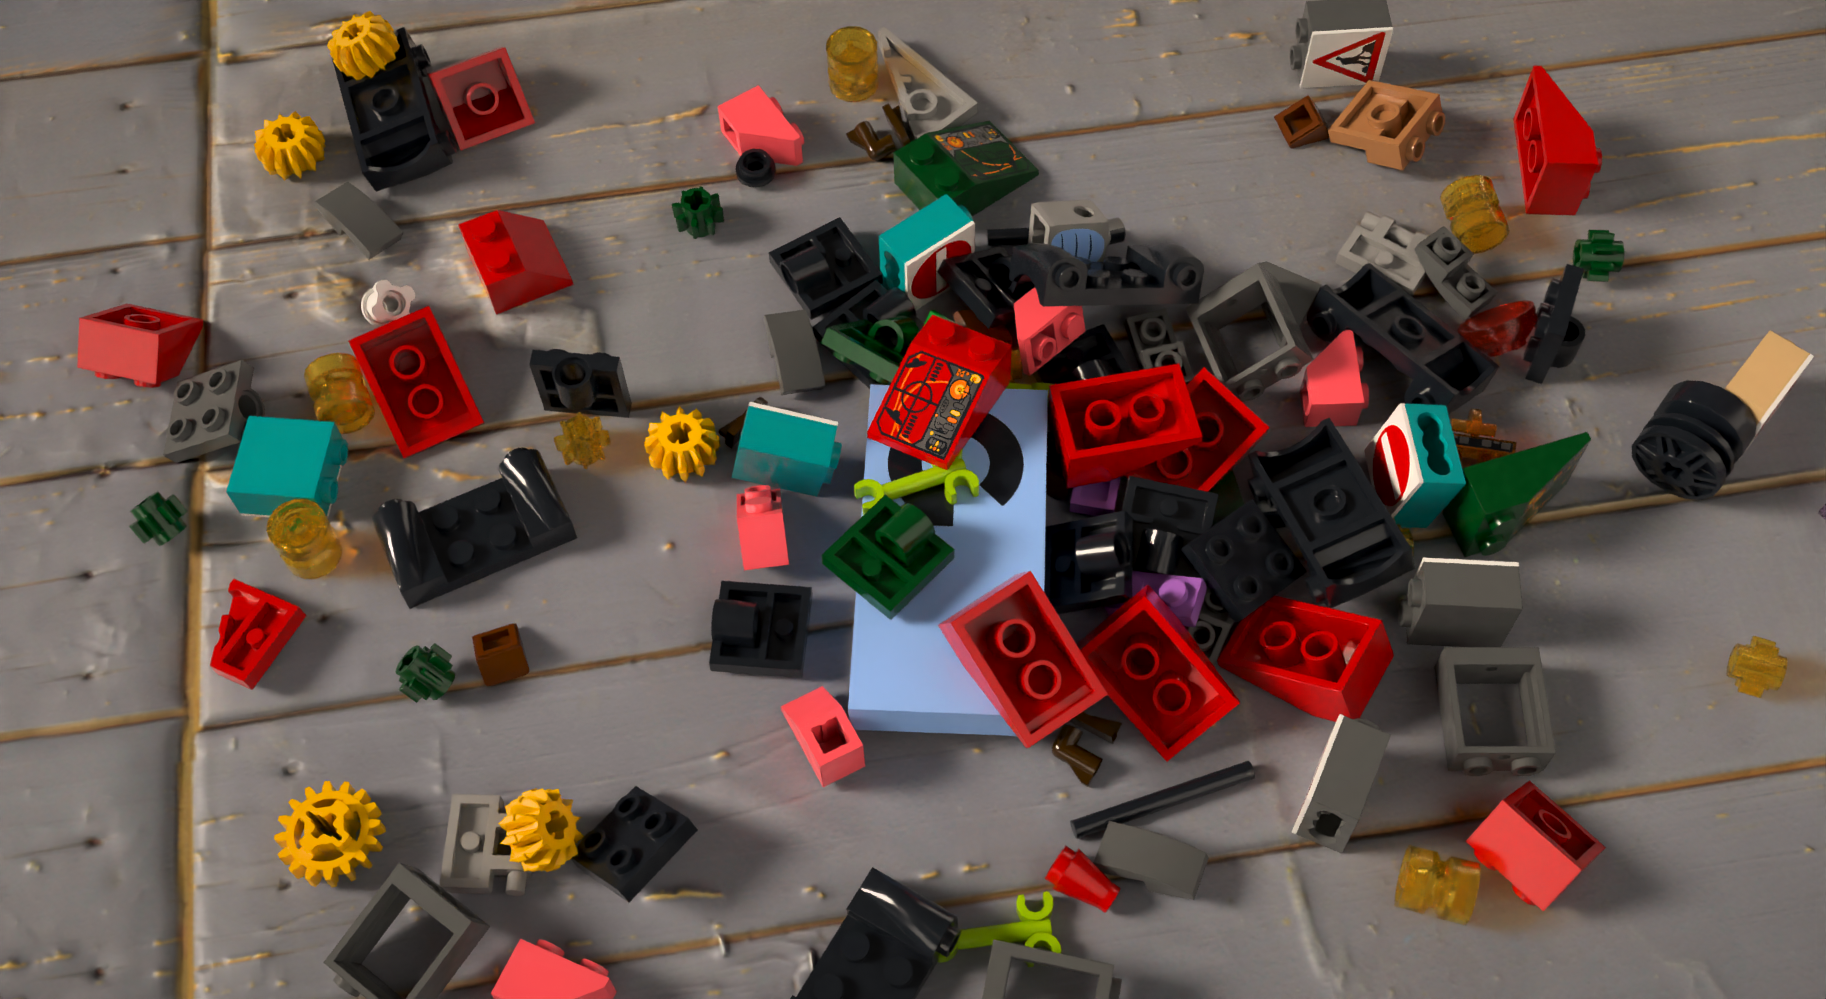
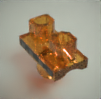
[1450,408,1517,464]

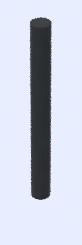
[1070,761,1255,839]

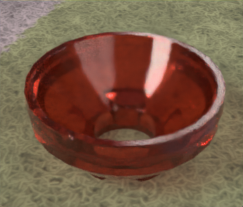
[1457,300,1538,357]

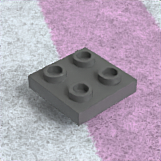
[163,360,265,463]

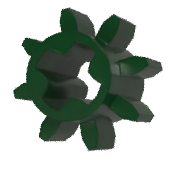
[672,186,725,239]
[1573,230,1624,282]
[129,491,188,546]
[396,643,455,703]

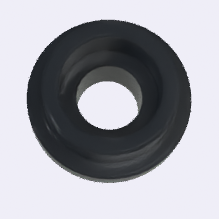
[735,149,776,188]

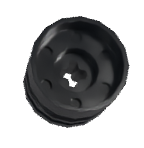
[1632,380,1756,500]

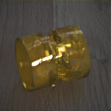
[826,26,879,102]
[1440,175,1510,254]
[304,353,375,434]
[266,499,343,579]
[1394,845,1481,926]

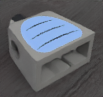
[1028,200,1126,262]

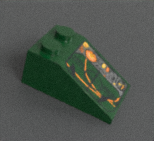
[893,121,1039,216]
[1442,432,1591,557]

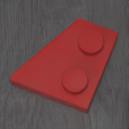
[210,579,307,690]

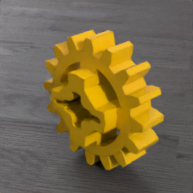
[274,781,386,888]

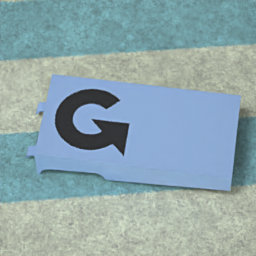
[848,384,1048,736]

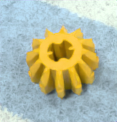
[327,11,400,80]
[254,111,326,181]
[644,406,720,483]
[498,788,584,872]

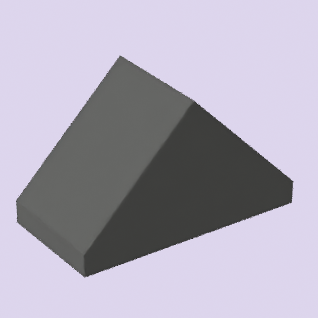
[1259,261,1322,349]

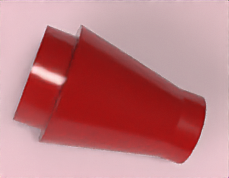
[1045,845,1121,913]

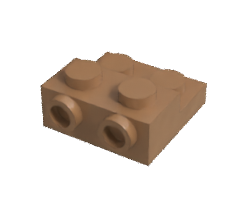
[1328,80,1445,170]

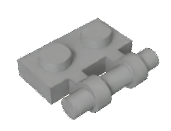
[1335,211,1429,296]
[439,794,532,896]

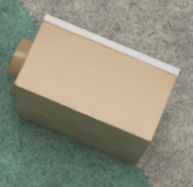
[1725,330,1814,460]

